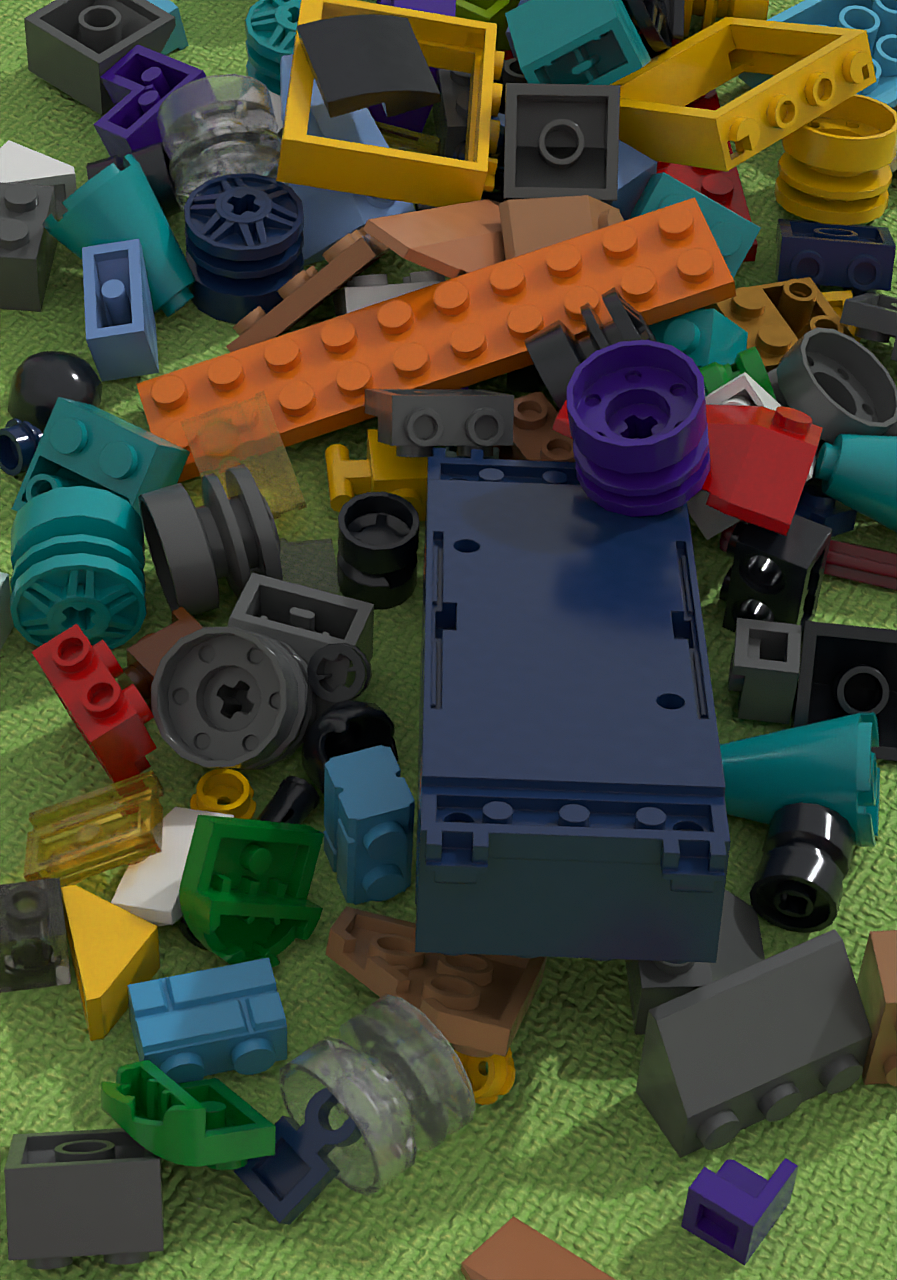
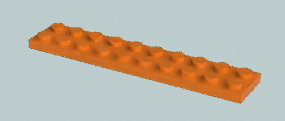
[136,197,736,483]

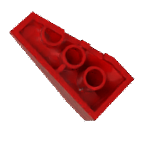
[552,400,823,536]

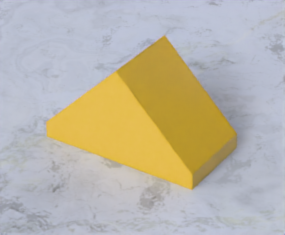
[61,885,160,1041]

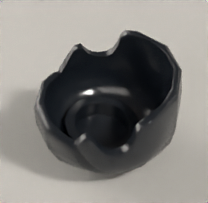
[8,351,102,433]
[301,700,398,795]

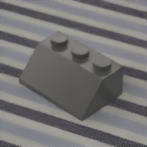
[636,929,872,1158]

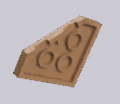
[226,226,391,352]
[325,906,547,1057]

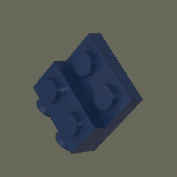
[775,219,896,297]

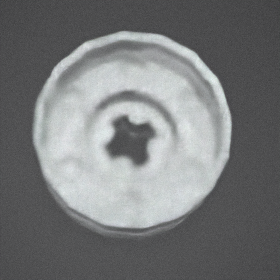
[157,74,289,210]
[279,994,476,1196]

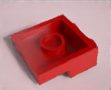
[31,624,157,810]

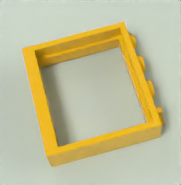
[276,0,505,207]
[610,17,876,172]

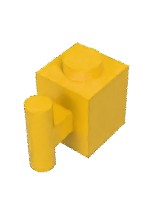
[325,429,428,521]

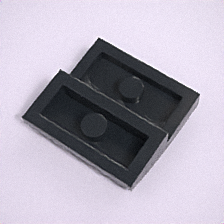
[297,14,441,118]

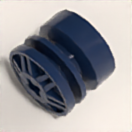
[184,173,304,324]

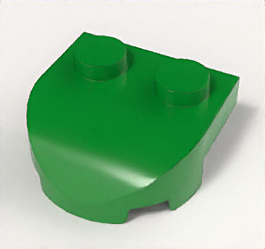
[179,815,324,967]
[101,1060,276,1170]

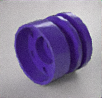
[567,340,711,517]

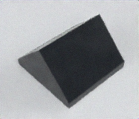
[791,620,897,761]

